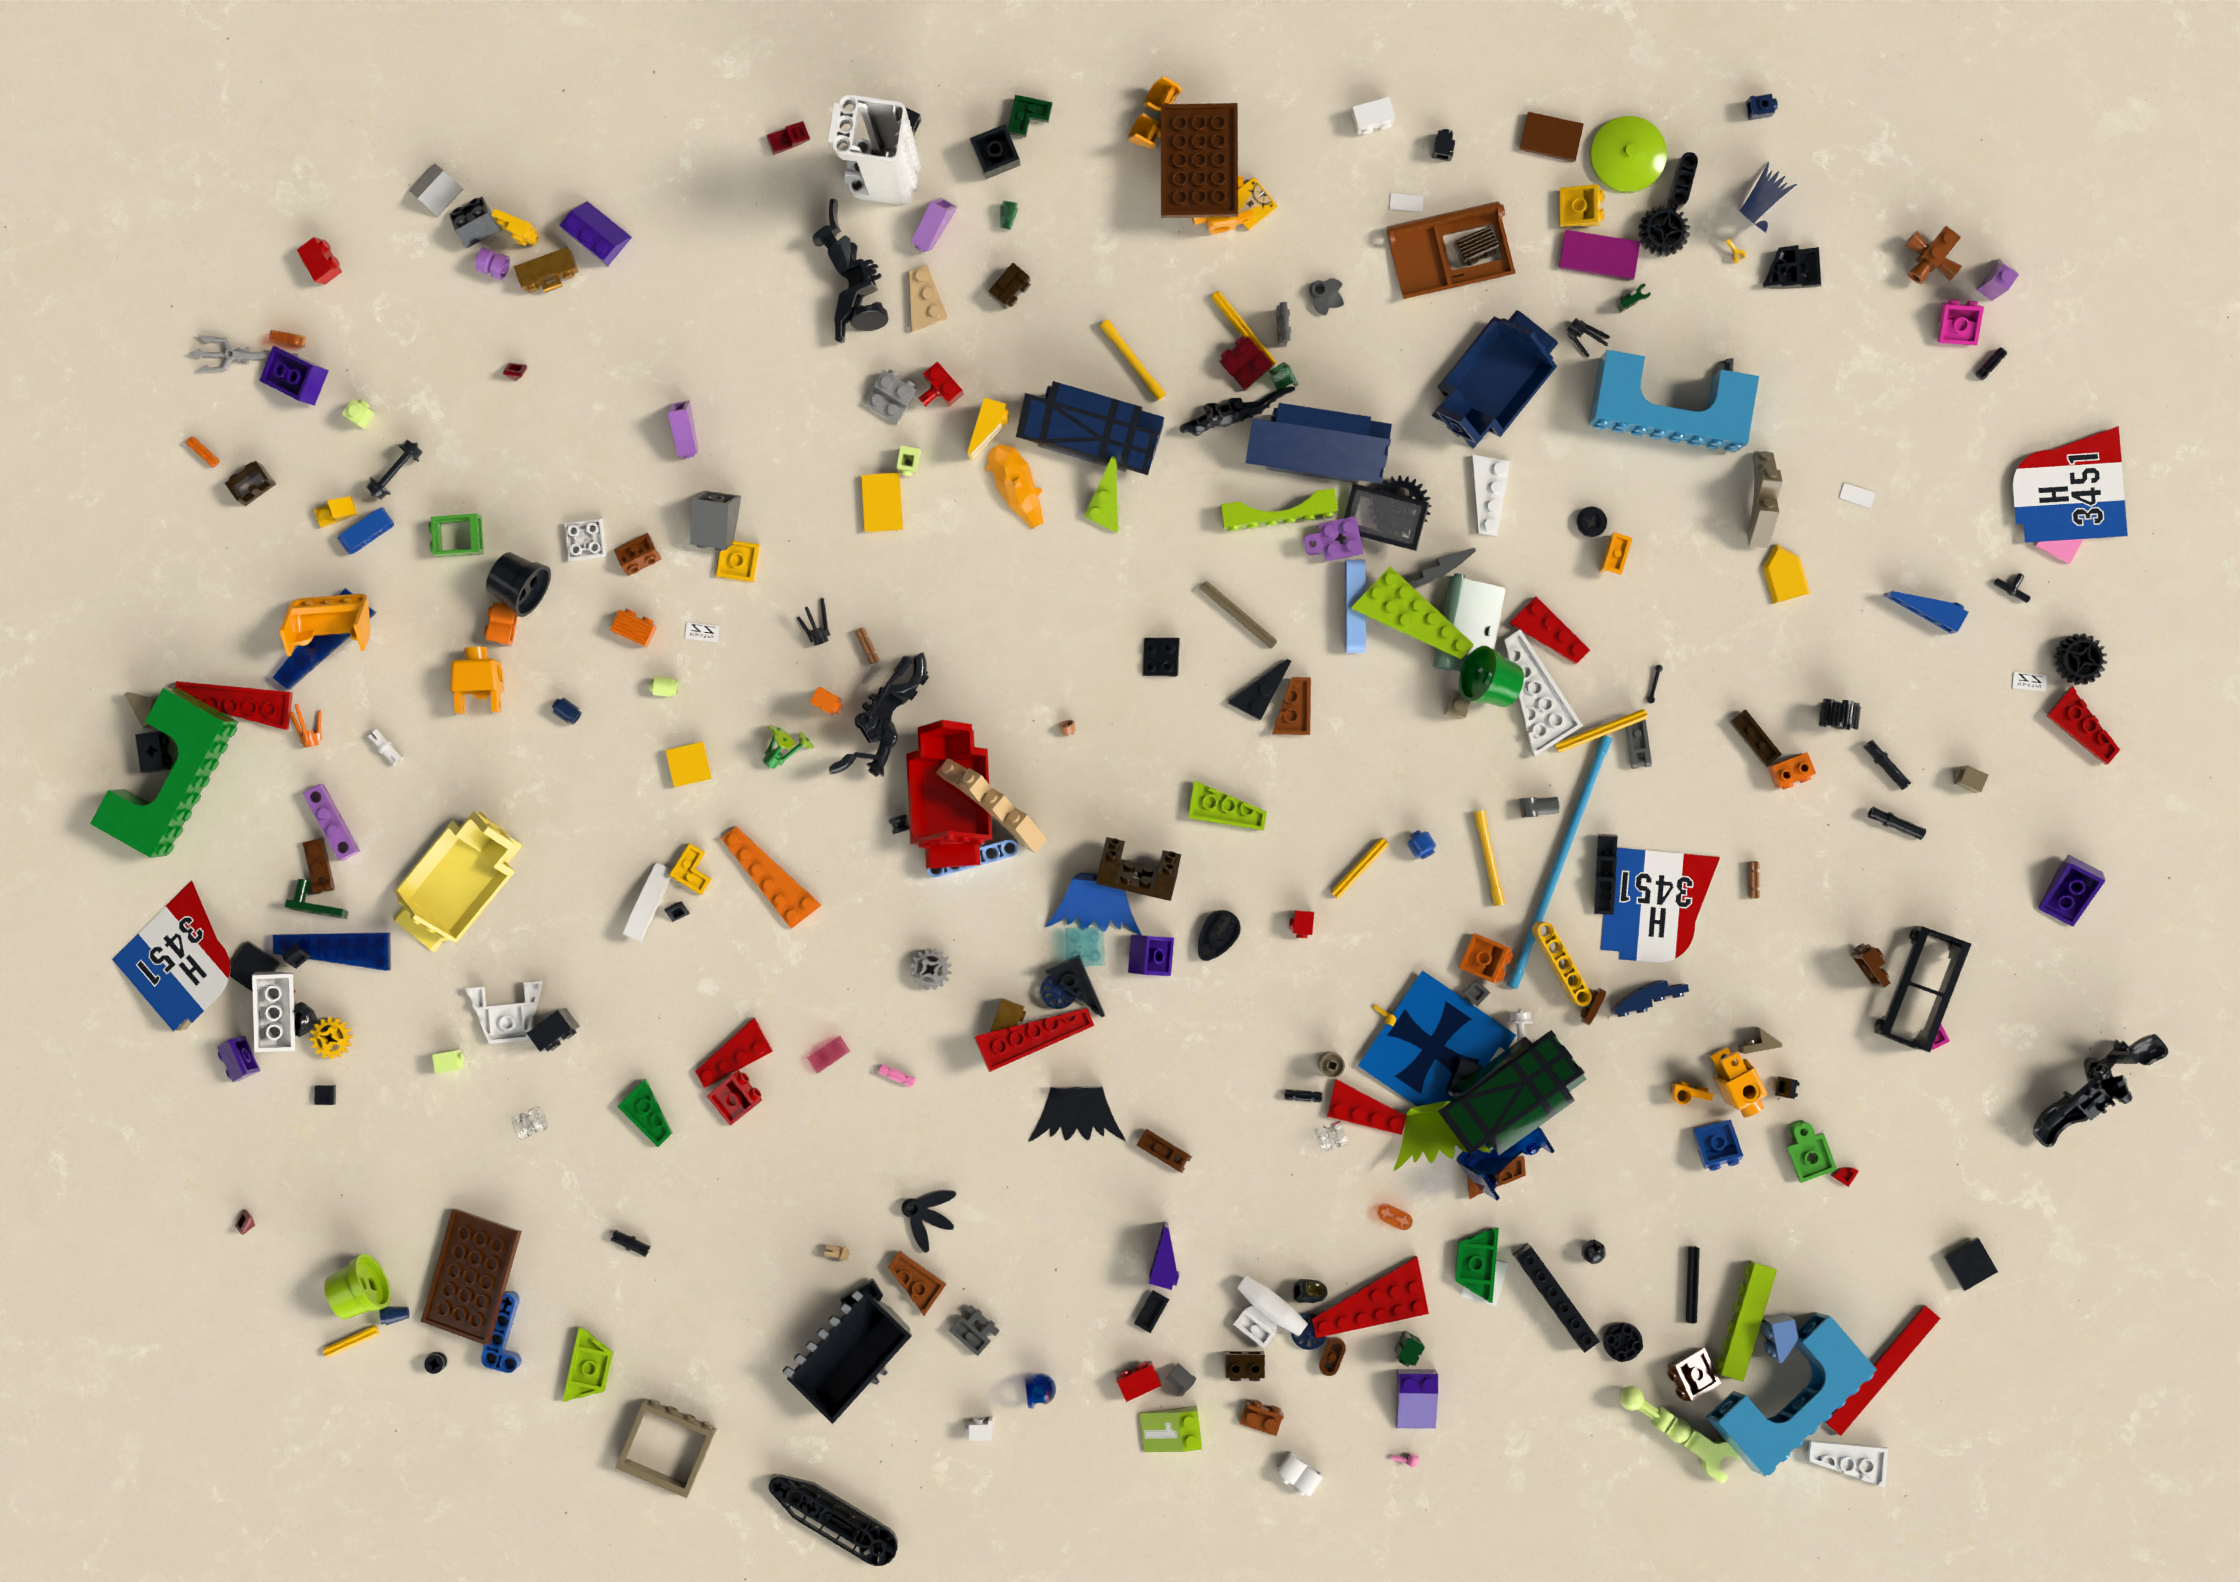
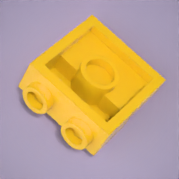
[1560,184,1605,227]
[492,208,539,247]

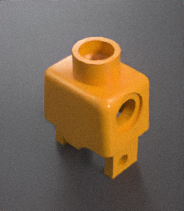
[450,647,505,715]
[1710,1047,1767,1118]

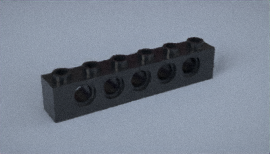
[1512,1243,1600,1353]

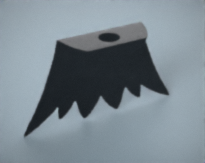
[1028,1086,1126,1142]

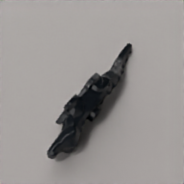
[1179,386,1295,436]

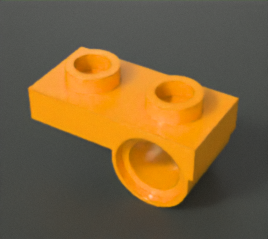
[1670,1081,1714,1105]

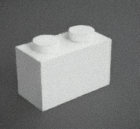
[1351,97,1395,135]

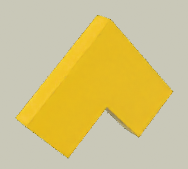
[668,843,712,895]

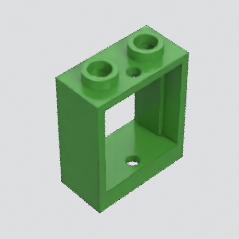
[428,513,484,557]

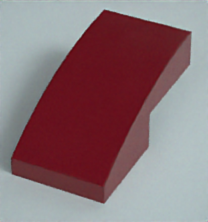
[766,121,810,155]

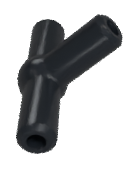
[1994,573,2031,603]

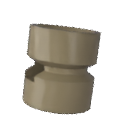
[1318,1051,1345,1078]

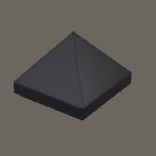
[664,901,690,922]

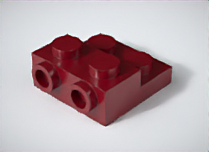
[1219,336,1274,391]

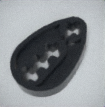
[1198,910,1241,961]

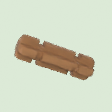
[855,628,879,664]
[1748,861,1760,899]

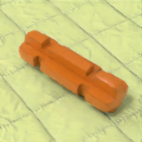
[186,436,220,468]

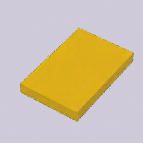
[861,473,903,533]

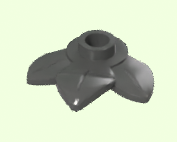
[1309,278,1344,315]

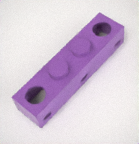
[303,784,360,861]

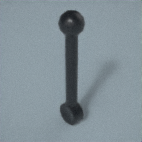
[1647,665,1663,704]

